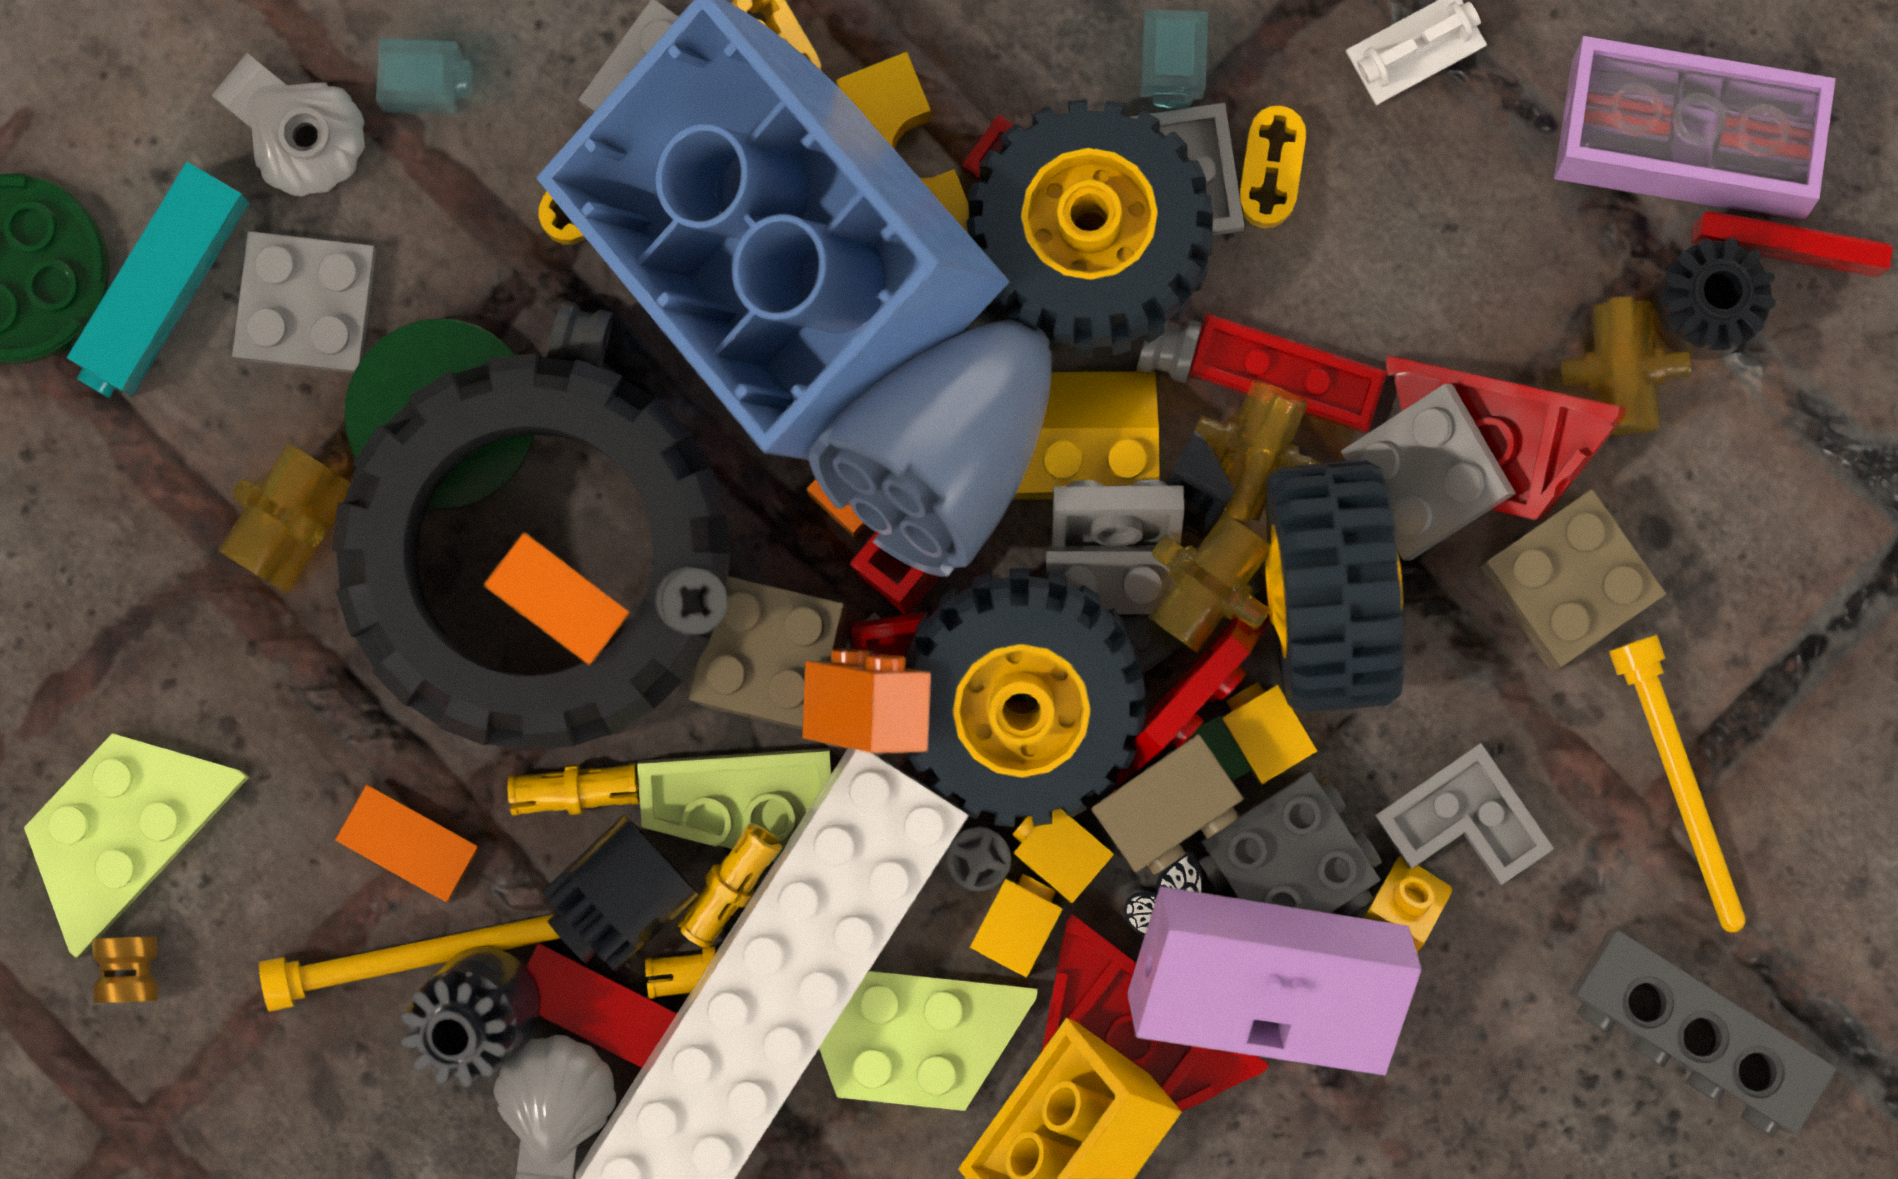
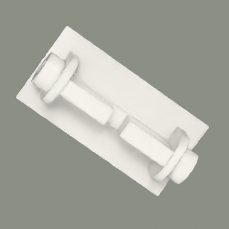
[1346,0,1487,106]

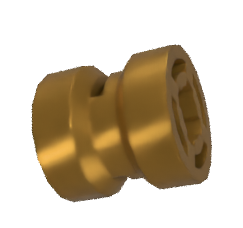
[92,937,158,1003]

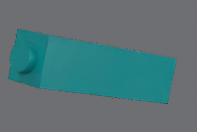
[67,161,250,398]

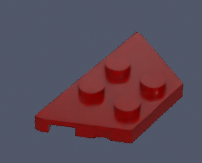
[1386,355,1627,520]
[1107,598,1270,795]
[1041,914,1269,1112]

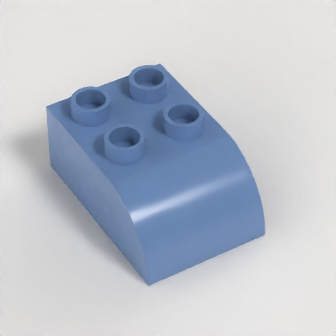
[536,0,1010,460]

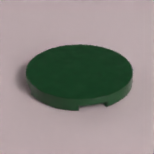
[0,173,110,365]
[344,319,535,510]

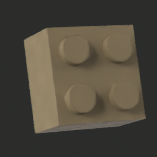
[1478,489,1666,672]
[688,577,855,731]
[1091,734,1243,875]

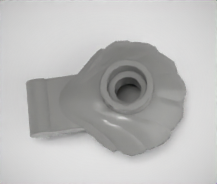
[211,53,365,197]
[493,1035,616,1179]

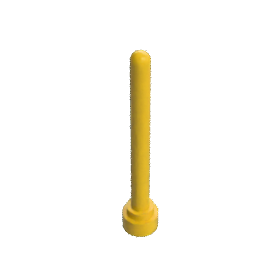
[1609,634,1745,933]
[259,914,560,1012]

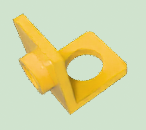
[1362,856,1452,953]

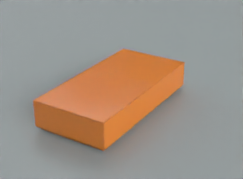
[484,533,630,665]
[335,784,480,903]

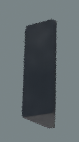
[1165,431,1235,540]

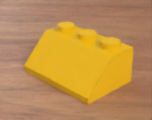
[1013,371,1159,500]
[958,1018,1182,1179]

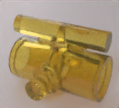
[1561,297,1691,435]
[1194,380,1320,522]
[218,442,350,594]
[1148,513,1271,653]

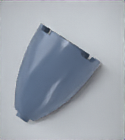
[809,319,1052,577]

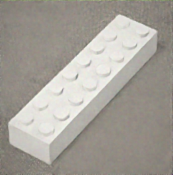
[575,748,968,1179]

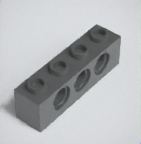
[1568,929,1837,1137]

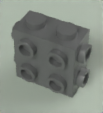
[1197,771,1382,916]

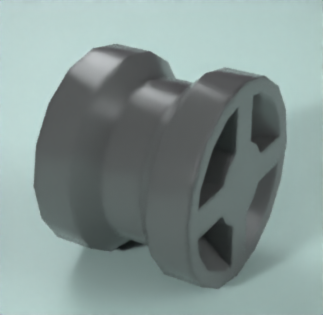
[547,299,614,368]
[1136,319,1202,384]
[655,567,728,635]
[947,827,1011,892]

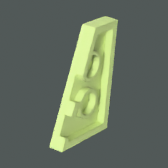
[637,748,832,862]

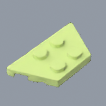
[24,733,249,958]
[819,971,1037,1111]

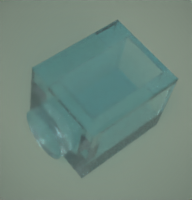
[1139,10,1208,108]
[376,38,472,115]

